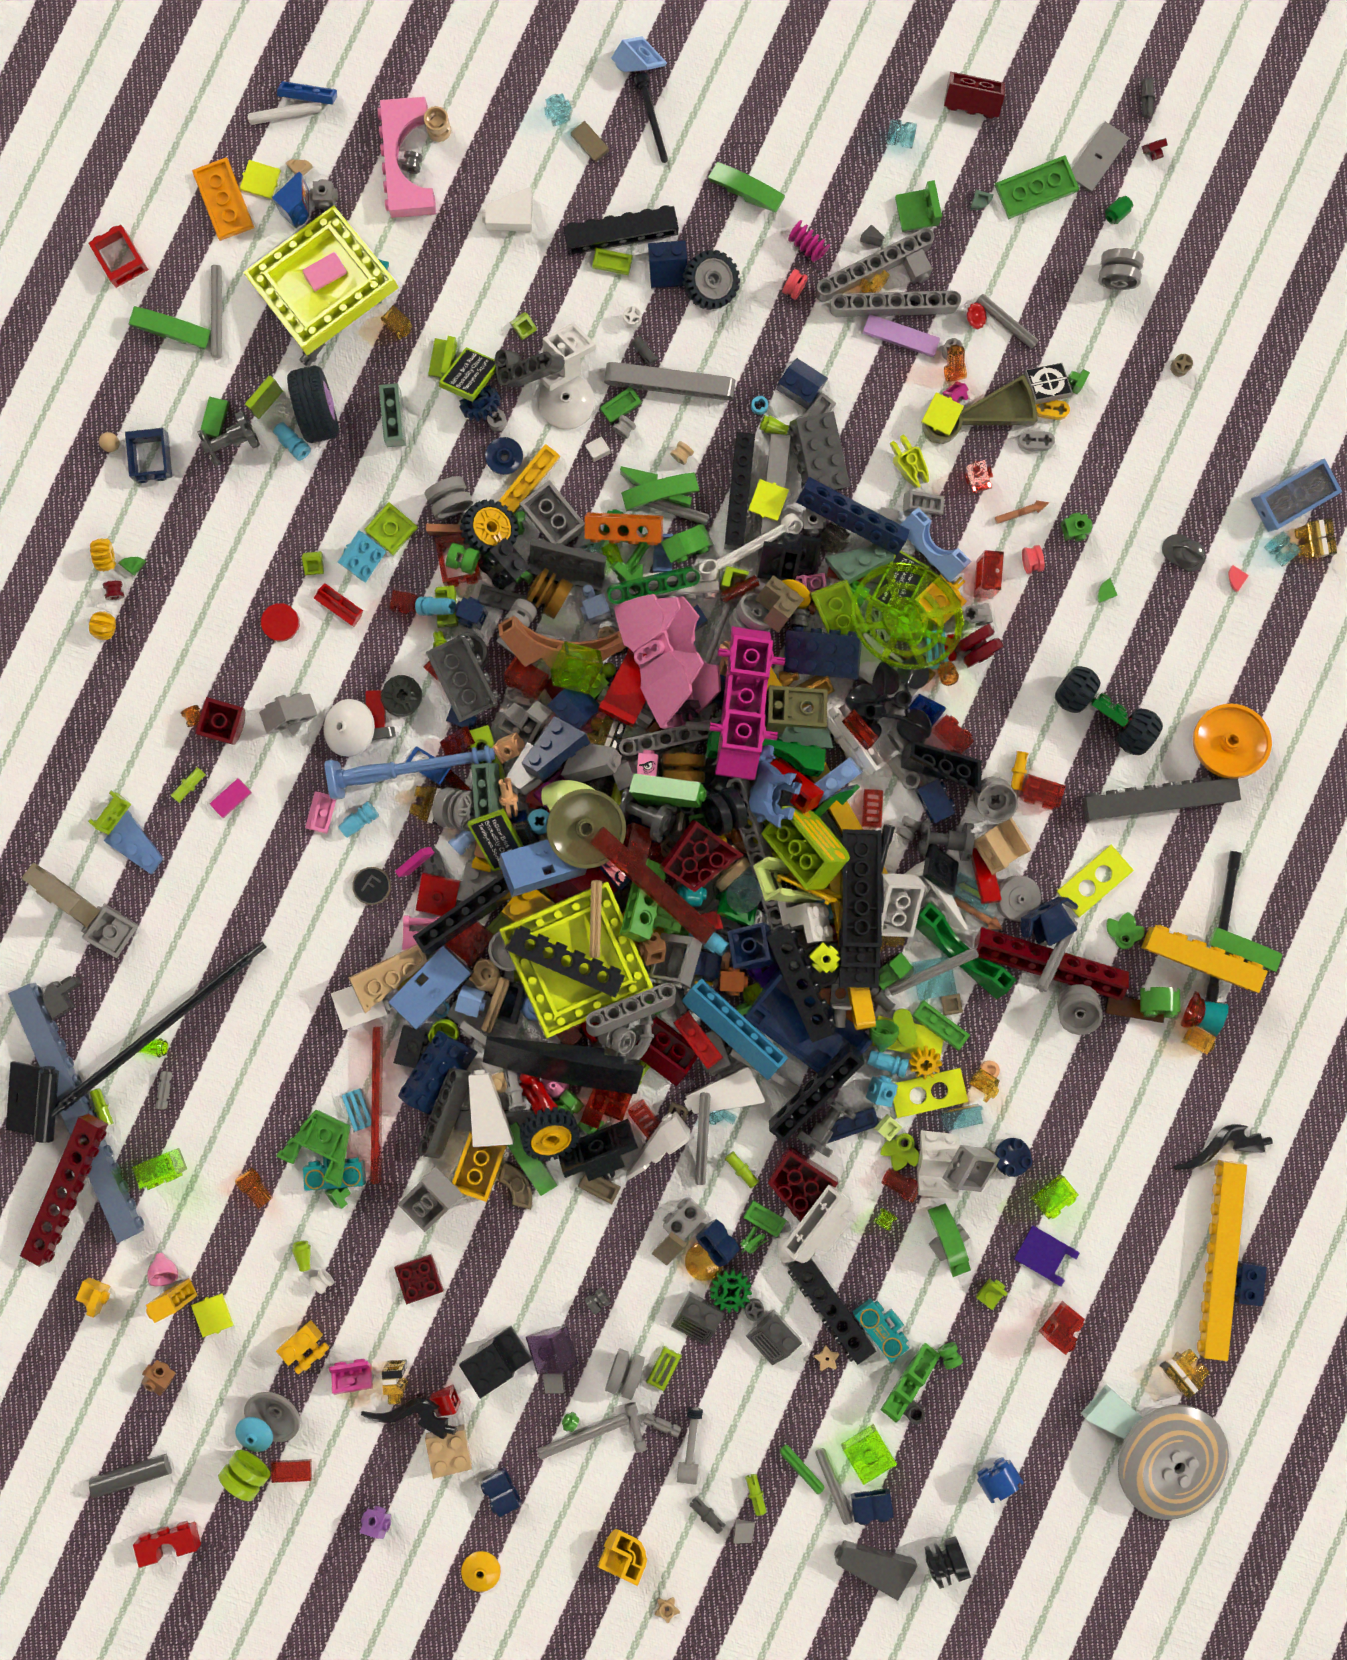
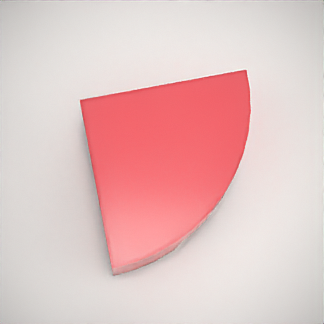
[1228,565,1249,592]

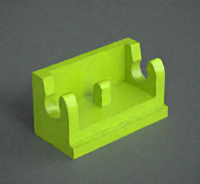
[435,585,459,628]
[88,790,131,835]

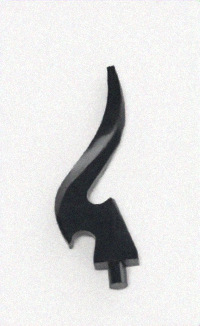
[1173,1124,1273,1170]
[361,1398,457,1439]

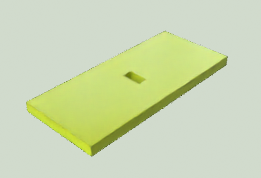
[872,1015,944,1060]

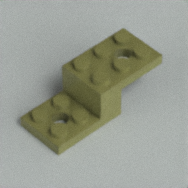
[764,685,828,734]

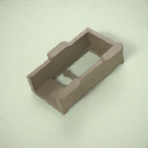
[21,863,100,928]

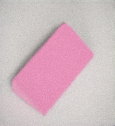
[303,252,347,291]
[305,791,336,834]

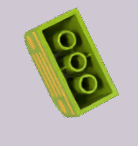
[761,806,850,890]

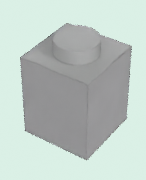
[903,249,932,284]

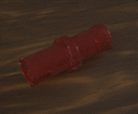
[720,575,760,603]

